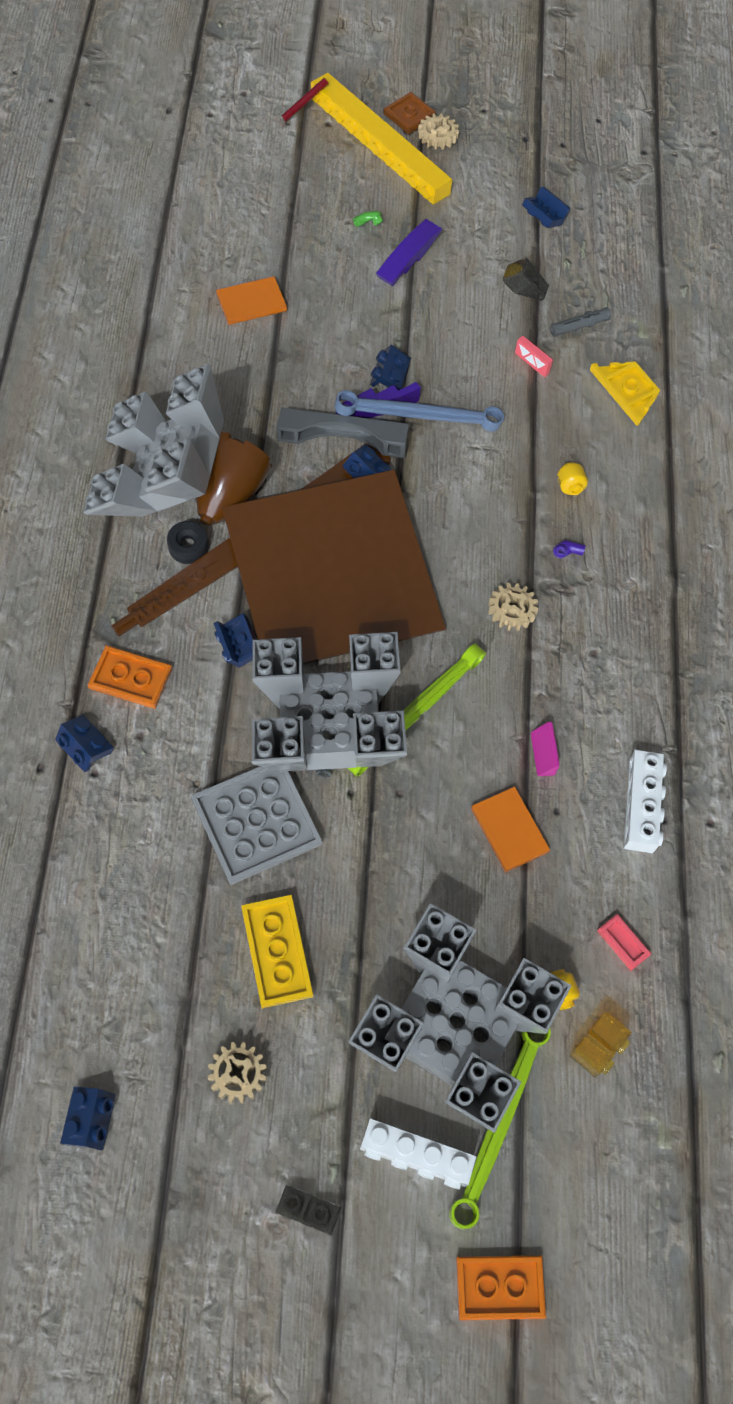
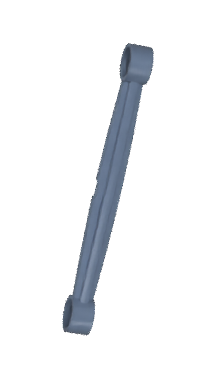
[335,390,504,432]

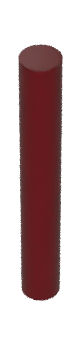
[281,78,329,122]

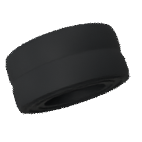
[167,521,209,564]

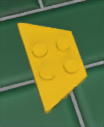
[590,362,660,426]

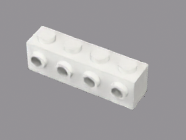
[623,750,667,853]
[360,1119,476,1190]

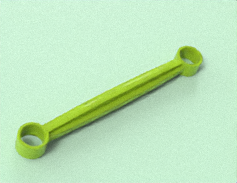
[347,643,486,777]
[449,1028,551,1229]

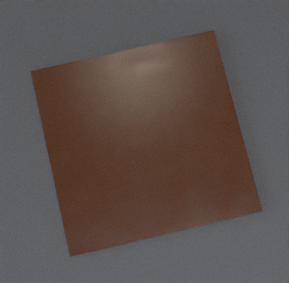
[222,470,446,664]

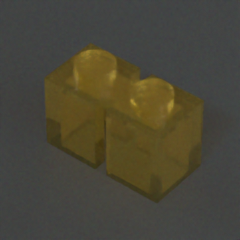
[570,1011,632,1077]

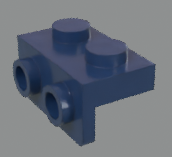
[522,187,570,228]
[370,345,411,391]
[343,444,391,478]
[214,613,256,668]
[55,715,114,772]
[60,1087,115,1151]

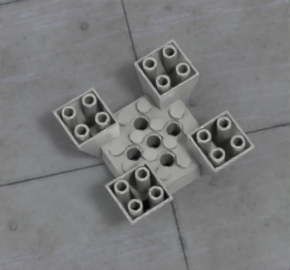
[83,364,224,517]
[252,632,407,772]
[348,903,572,1133]

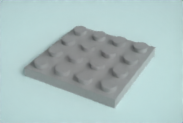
[191,766,322,886]

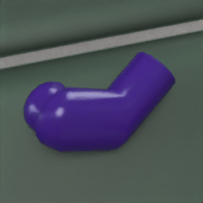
[553,540,586,558]

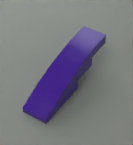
[376,219,442,286]
[336,382,421,419]

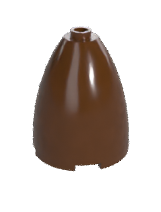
[196,431,273,526]

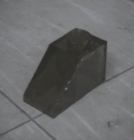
[502,257,549,301]

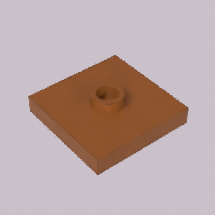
[383,92,436,134]

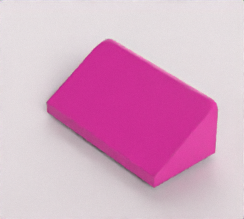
[531,722,560,776]

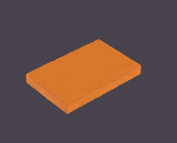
[216,276,287,325]
[88,645,173,709]
[471,787,550,873]
[456,1256,546,1320]

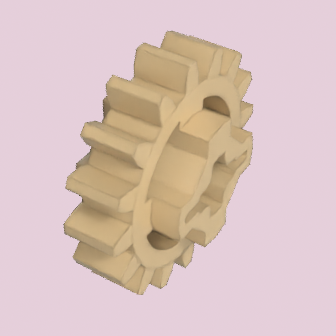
[418,113,459,150]
[488,583,539,631]
[208,1042,267,1104]

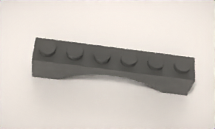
[276,407,409,458]

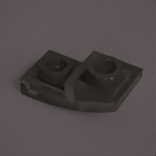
[276,1185,342,1236]

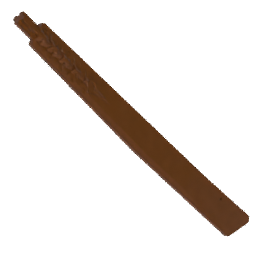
[111,443,391,637]

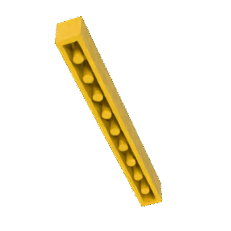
[311,73,452,205]

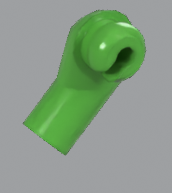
[353,211,383,227]

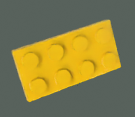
[241,895,313,1009]

